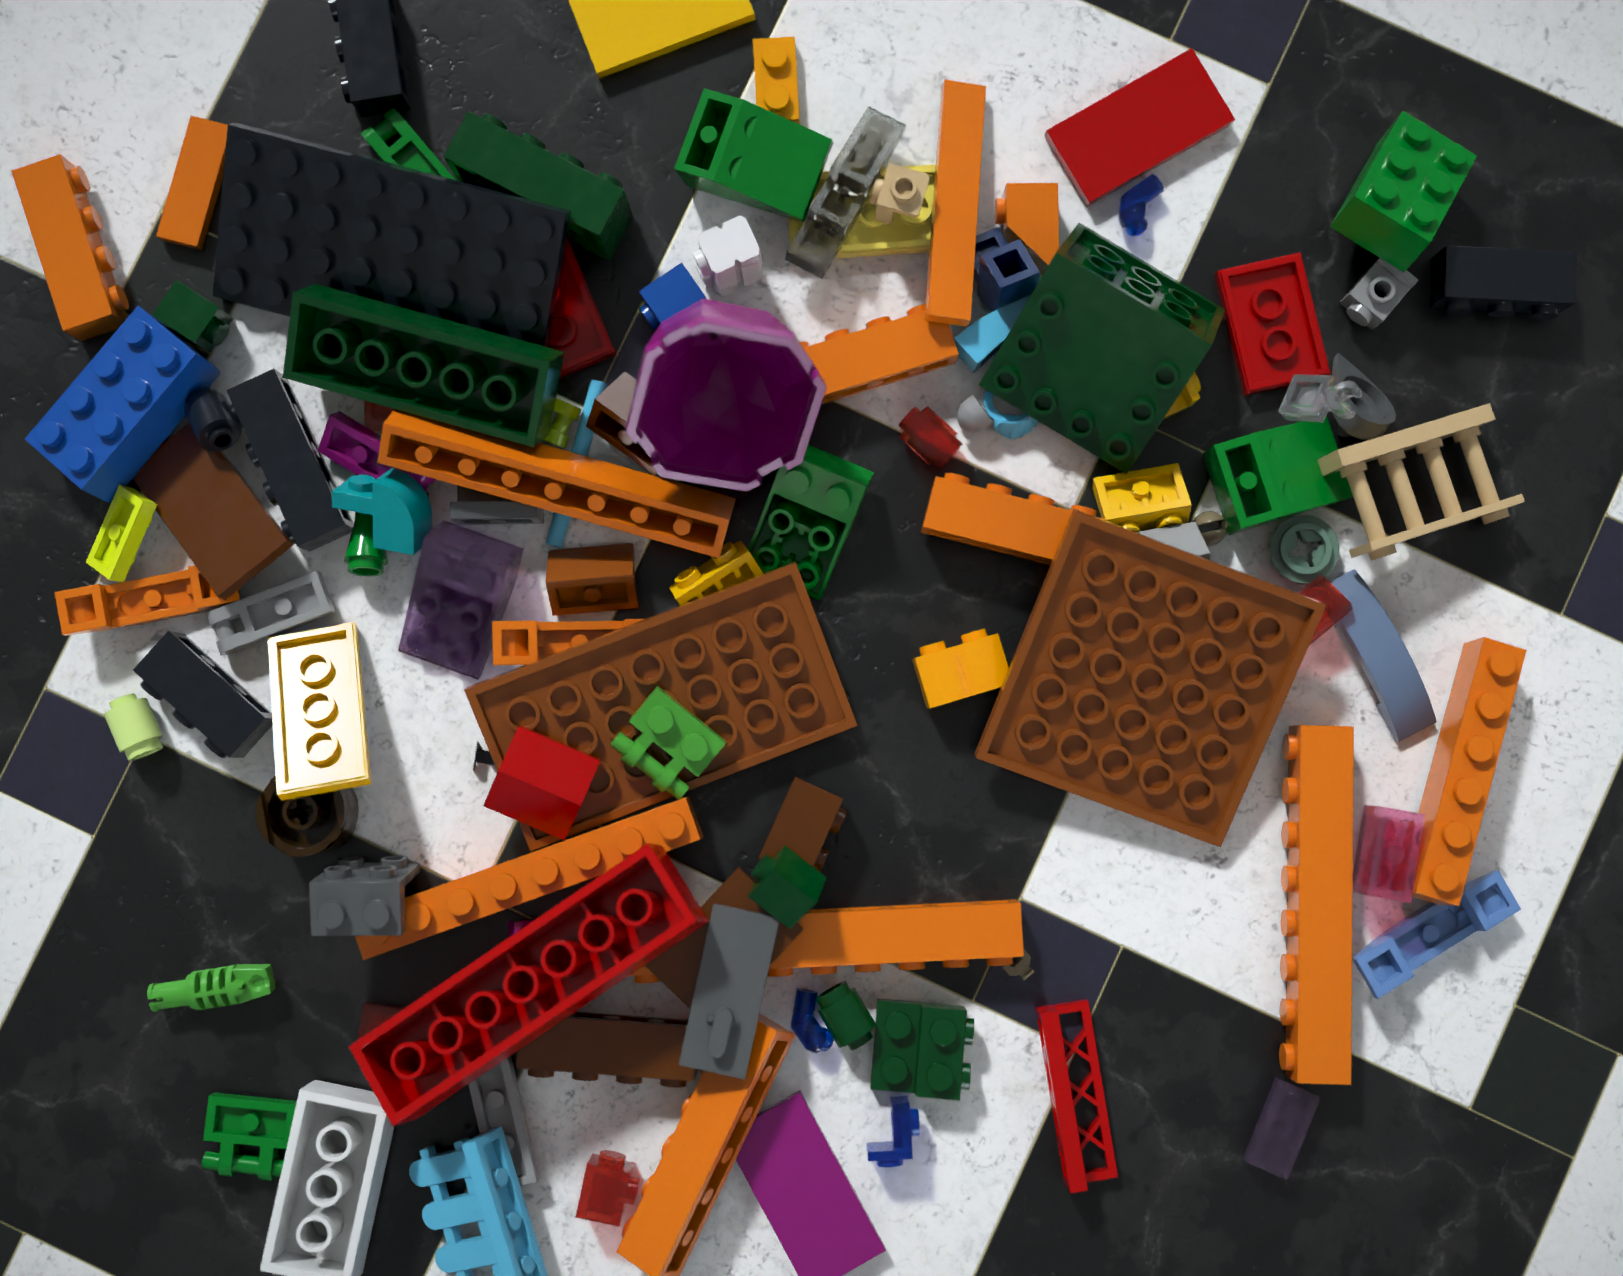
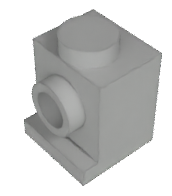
[1340,258,1418,330]

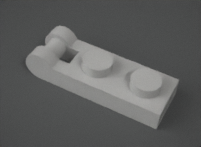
[206,571,336,656]

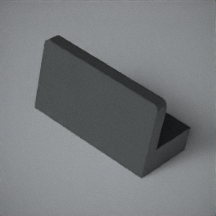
[450,485,544,525]

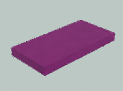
[736,1090,886,1276]

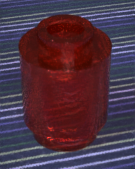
[898,406,963,469]

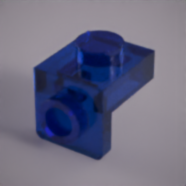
[866,1096,920,1167]

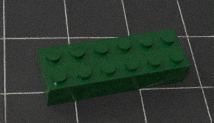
[282,284,565,447]

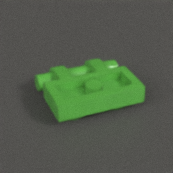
[610,686,726,800]

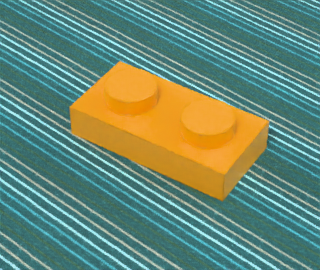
[753,37,800,125]

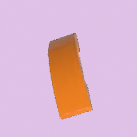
[54,565,241,636]
[492,619,644,666]

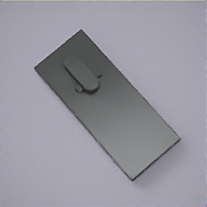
[679,903,779,1079]

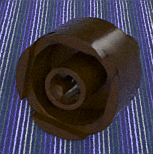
[255,775,359,857]

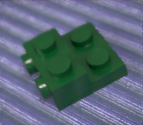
[870,998,974,1101]

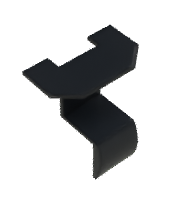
[472,742,495,770]

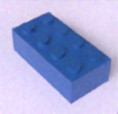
[25,306,222,504]

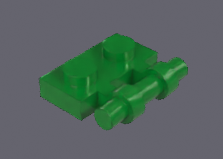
[202,1092,297,1181]

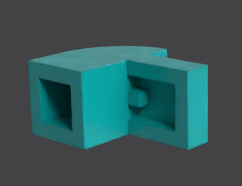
[332,468,432,555]

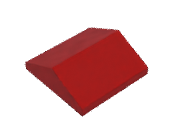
[483,725,600,840]

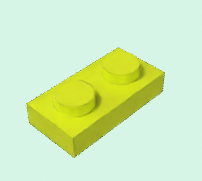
[86,485,157,583]

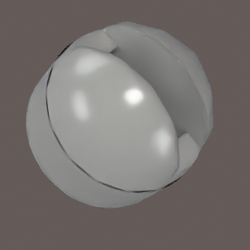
[956,395,993,433]

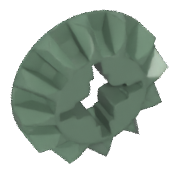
[1268,515,1339,584]

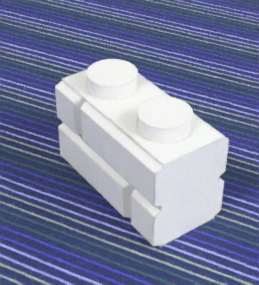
[693,215,763,297]

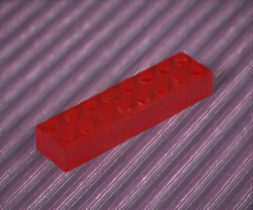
[349,843,709,1126]

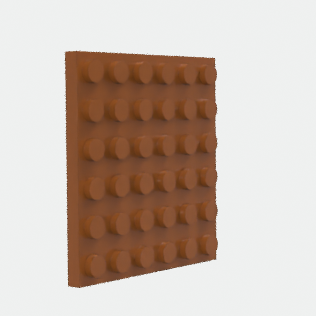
[974,509,1327,848]

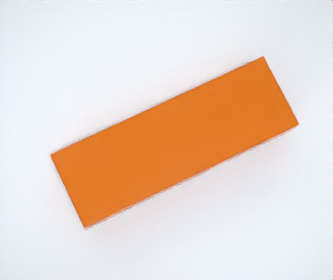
[156,116,228,251]

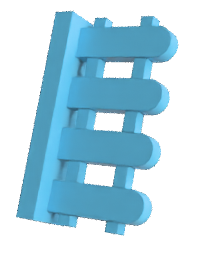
[409,1126,548,1276]

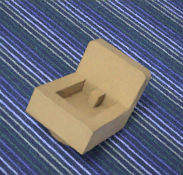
[869,163,930,225]

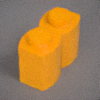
[912,628,1009,709]

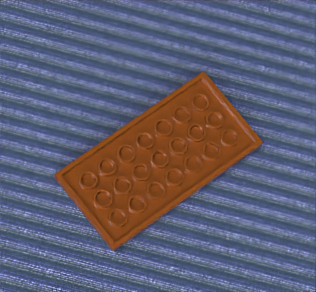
[464,562,858,851]

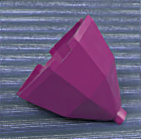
[626,299,827,492]

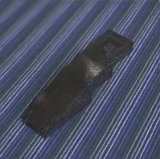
[784,106,906,279]

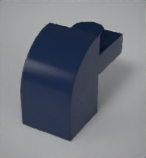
[974,227,1040,311]

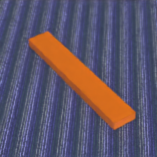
[925,79,986,327]

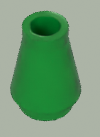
[344,512,388,576]

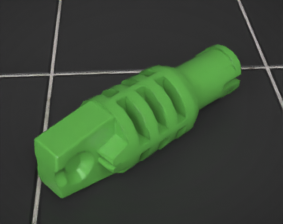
[147,964,276,1012]

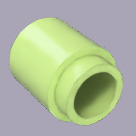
[104,693,163,761]

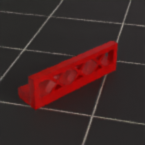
[1035,999,1118,1194]

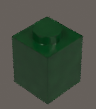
[152,280,233,353]
[748,845,827,929]

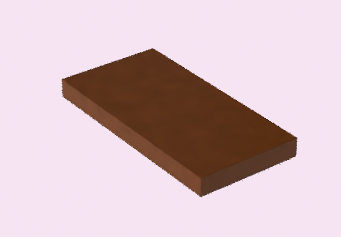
[133,423,293,600]

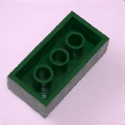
[443,111,633,261]

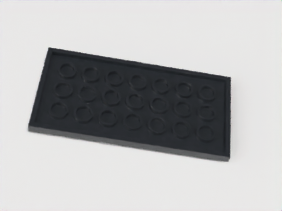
[213,123,571,347]

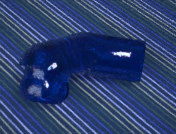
[1118,174,1164,237]
[791,988,834,1053]

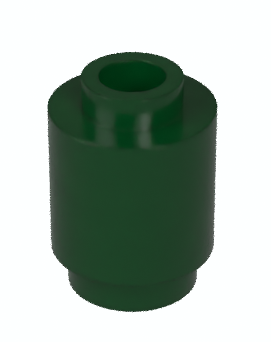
[815,981,876,1051]

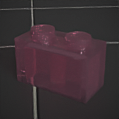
[1353,805,1425,903]

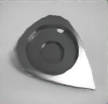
[1330,353,1396,441]

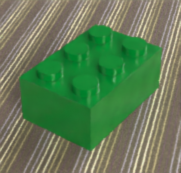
[1330,111,1477,272]

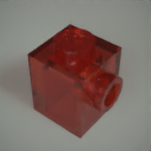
[575,1150,640,1227]

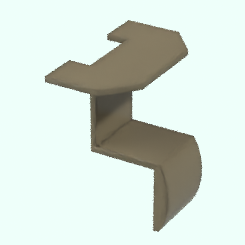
[1002,948,1034,981]

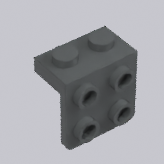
[309,856,420,936]

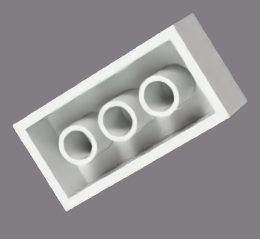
[260,1080,394,1276]

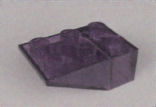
[398,520,524,680]

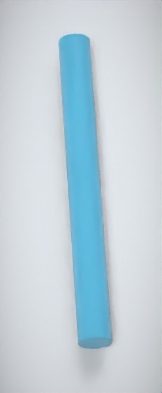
[545,380,607,548]

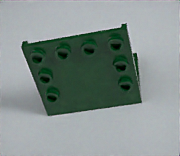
[979,223,1225,474]

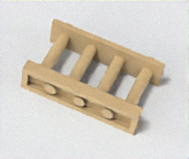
[1317,403,1525,561]

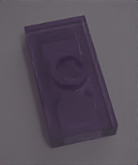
[1243,1077,1321,1180]

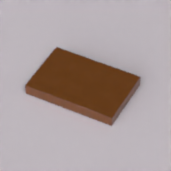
[645,867,803,1010]

